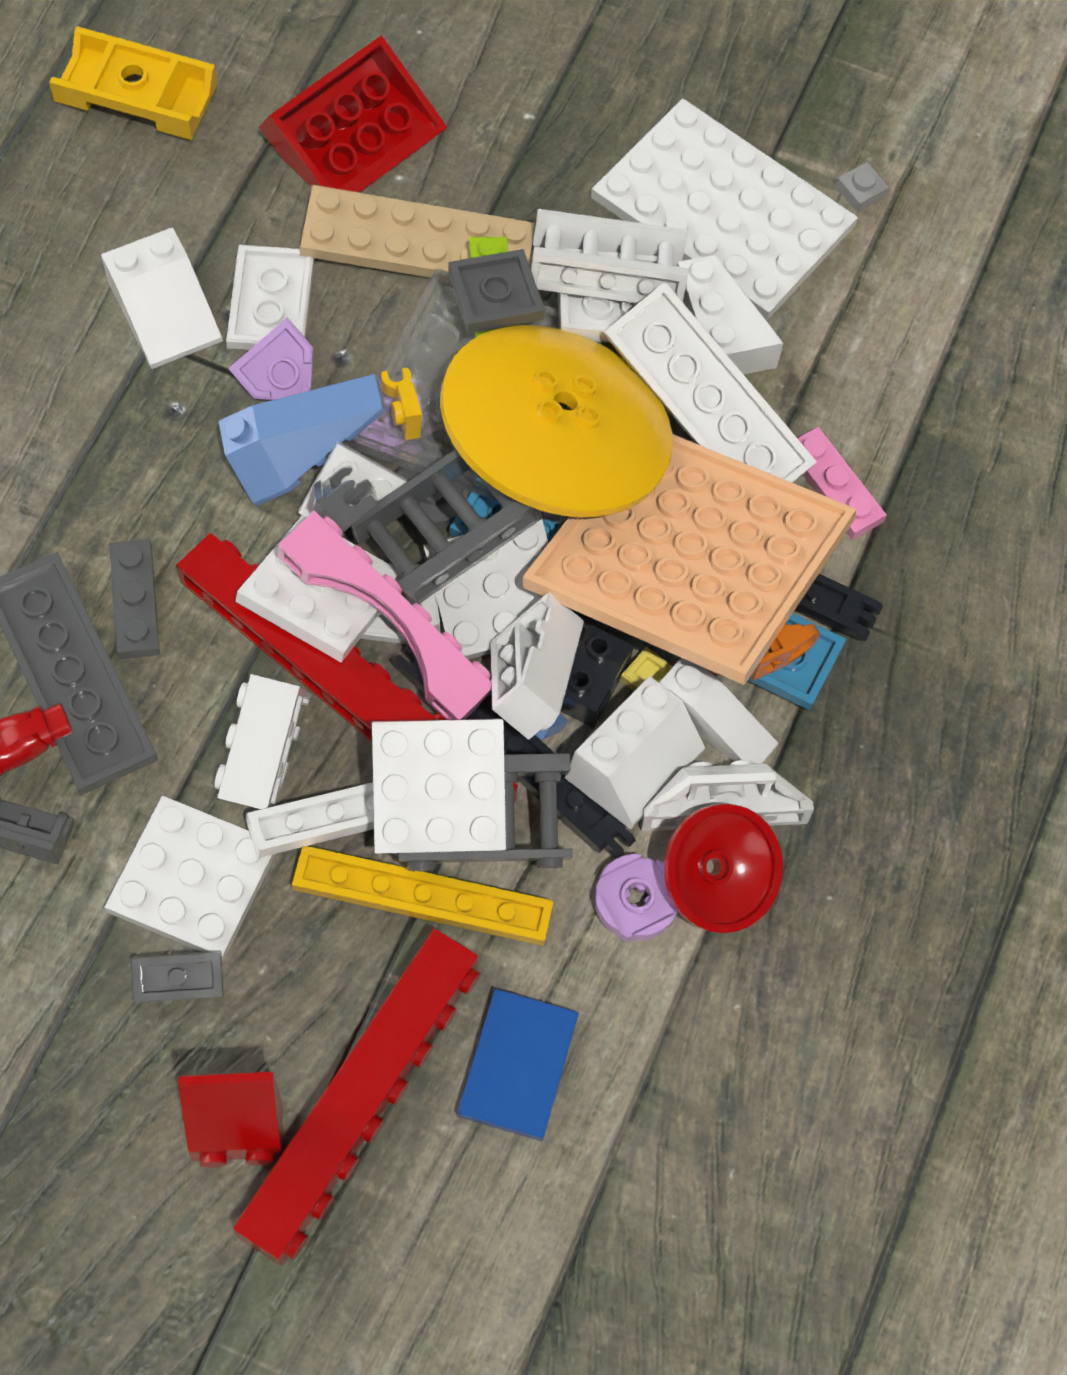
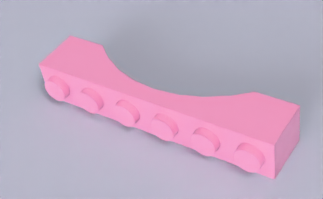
[278,511,492,720]

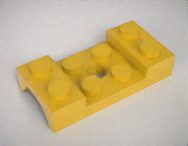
[49,26,218,140]

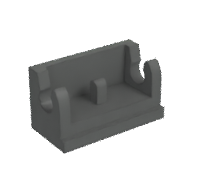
[314,466,378,532]
[0,798,75,865]

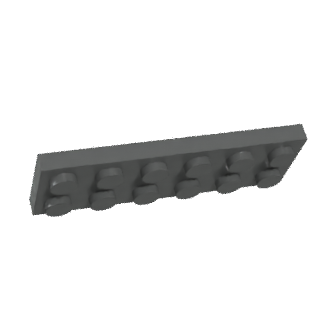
[0,552,158,796]

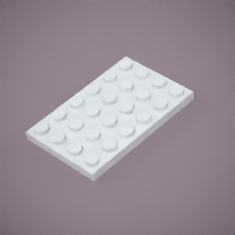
[591,98,858,320]

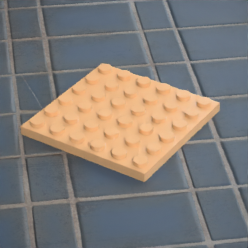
[523,434,856,685]

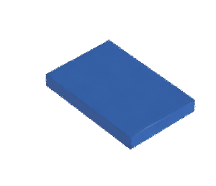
[457,989,579,1142]

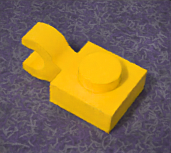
[381,367,422,440]

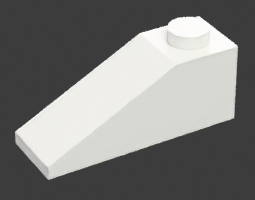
[660,658,778,764]

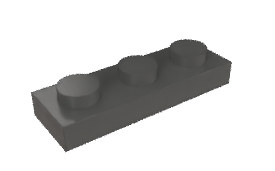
[109,539,160,659]

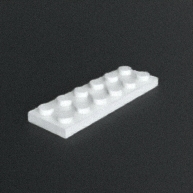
[604,282,817,483]

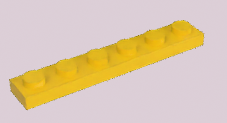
[292,846,554,946]

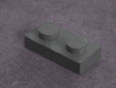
[131,951,224,1003]

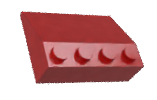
[258,35,447,193]

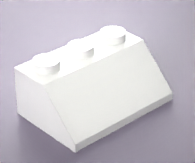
[565,676,705,829]

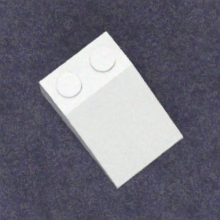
[101,227,223,369]

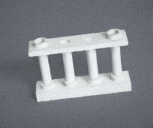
[531,209,688,303]

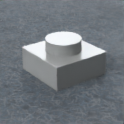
[836,162,889,212]

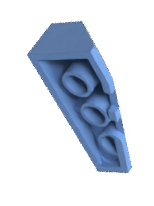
[218,374,386,506]

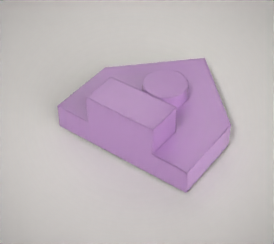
[229,317,314,400]

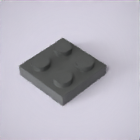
[448,249,545,333]

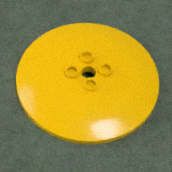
[440,325,673,517]

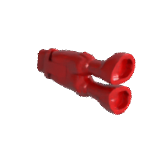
[0,703,73,776]

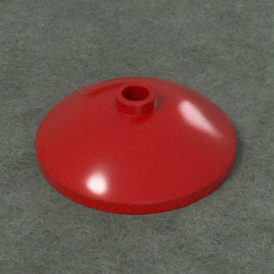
[664,804,783,933]

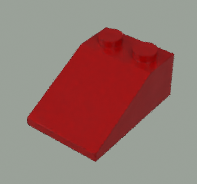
[179,1072,283,1168]

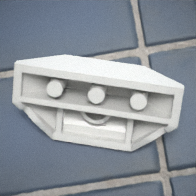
[641,760,814,831]

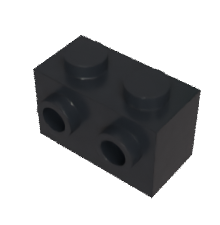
[560,624,634,728]

